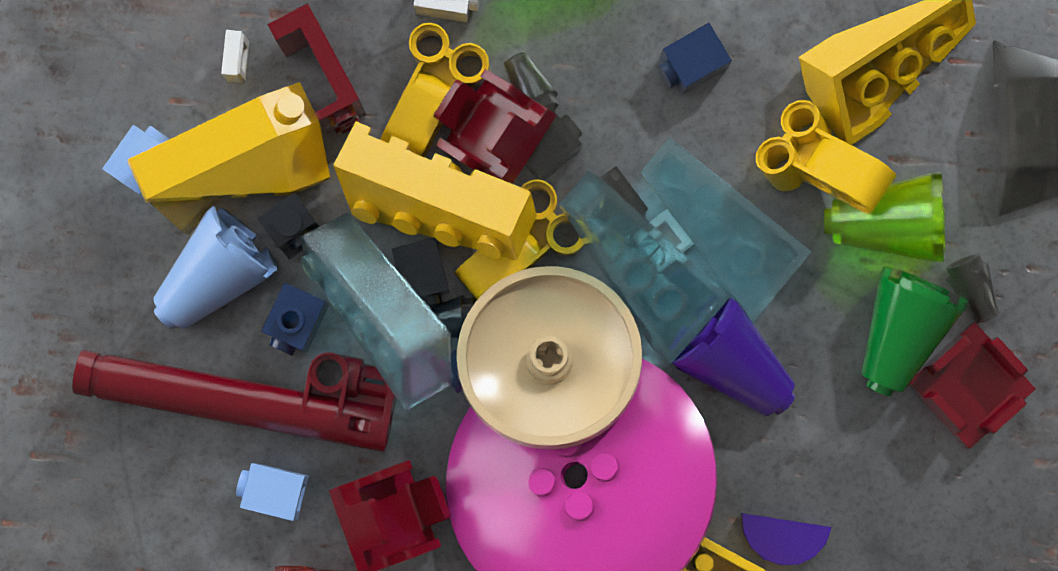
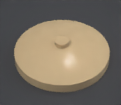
[457,266,642,449]

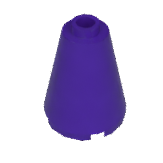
[669,295,795,416]

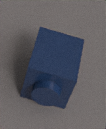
[658,22,732,95]

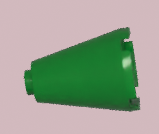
[861,266,968,397]

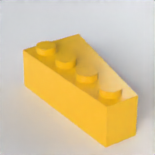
[333,122,537,261]

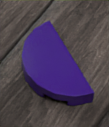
[741,513,832,565]

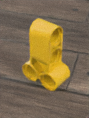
[381,23,491,158]
[756,100,897,215]
[454,179,587,300]

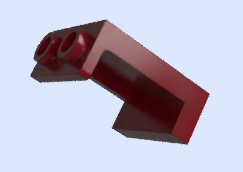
[267,3,366,135]

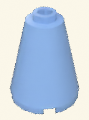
[153,206,277,329]

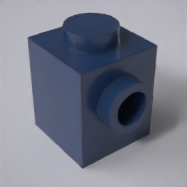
[261,282,330,356]

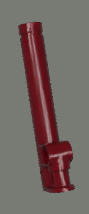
[72,350,402,453]

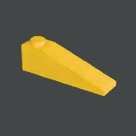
[798,0,976,145]
[127,82,330,202]

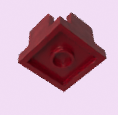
[434,69,557,184]
[909,322,1036,449]
[328,460,451,571]

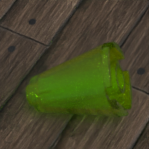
[824,172,945,263]

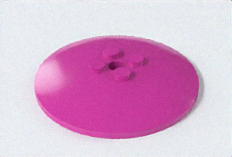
[446,359,717,571]

